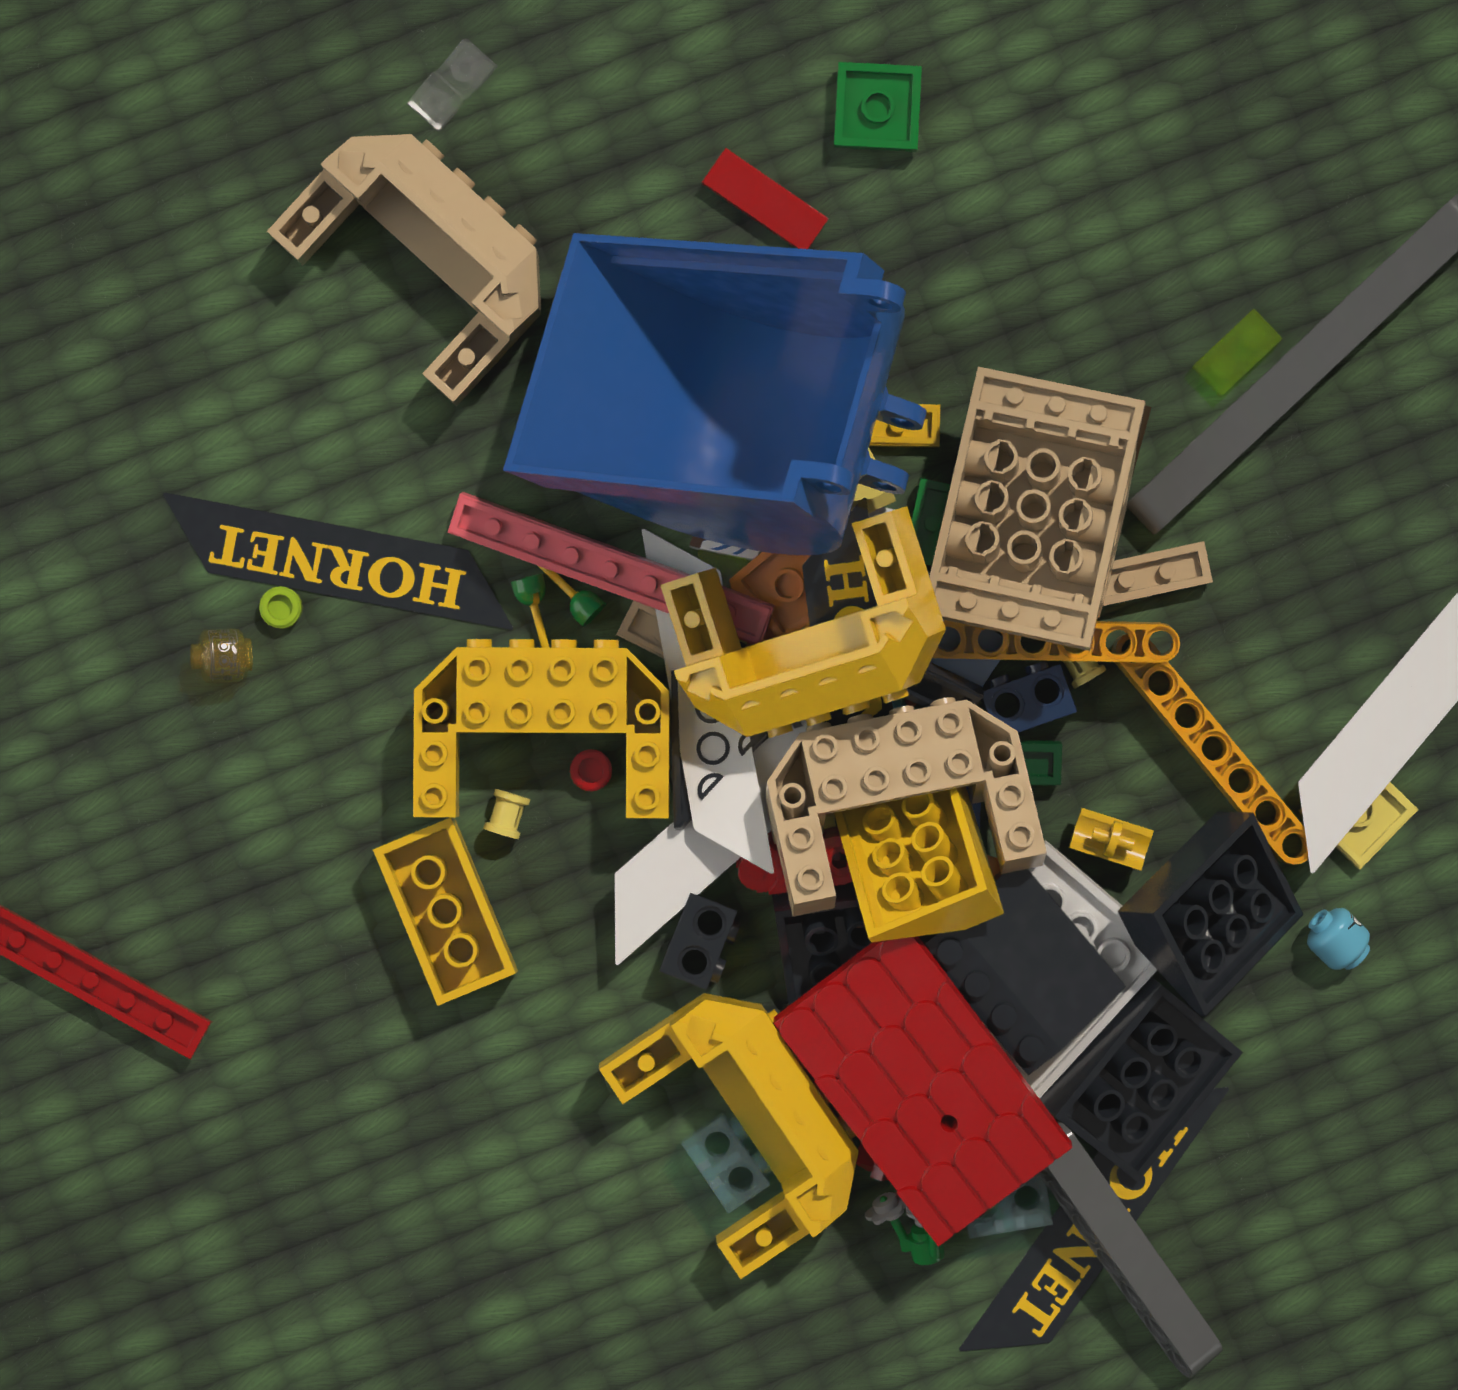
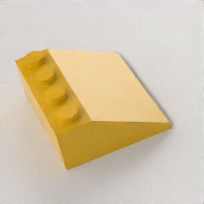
[834,786,1004,942]

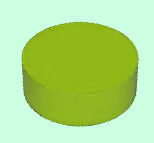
[259,586,303,629]

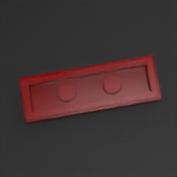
[702,148,829,249]

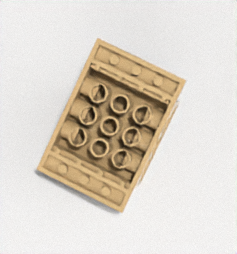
[930,367,1145,651]

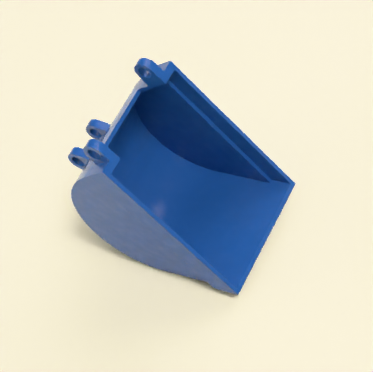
[503,233,927,555]

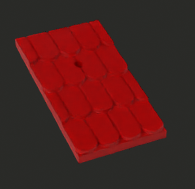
[774,936,1072,1247]

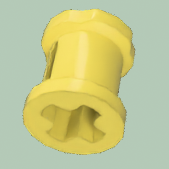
[1063,646,1106,689]
[483,789,531,839]

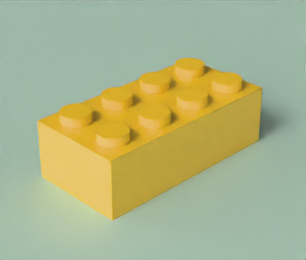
[373,817,518,1006]

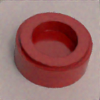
[570,749,612,791]

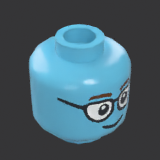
[1307,908,1370,970]

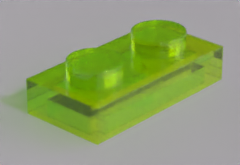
[1192,309,1283,397]

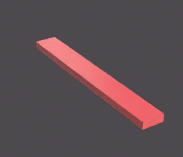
[447,492,776,644]

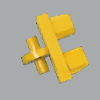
[1068,808,1154,871]

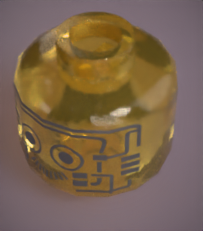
[190,628,253,683]

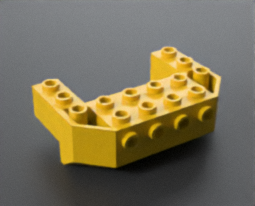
[660,506,946,738]
[413,639,670,818]
[599,993,858,1279]

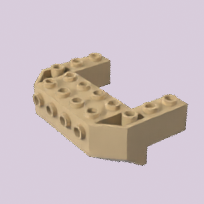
[267,134,541,406]
[766,697,1047,916]

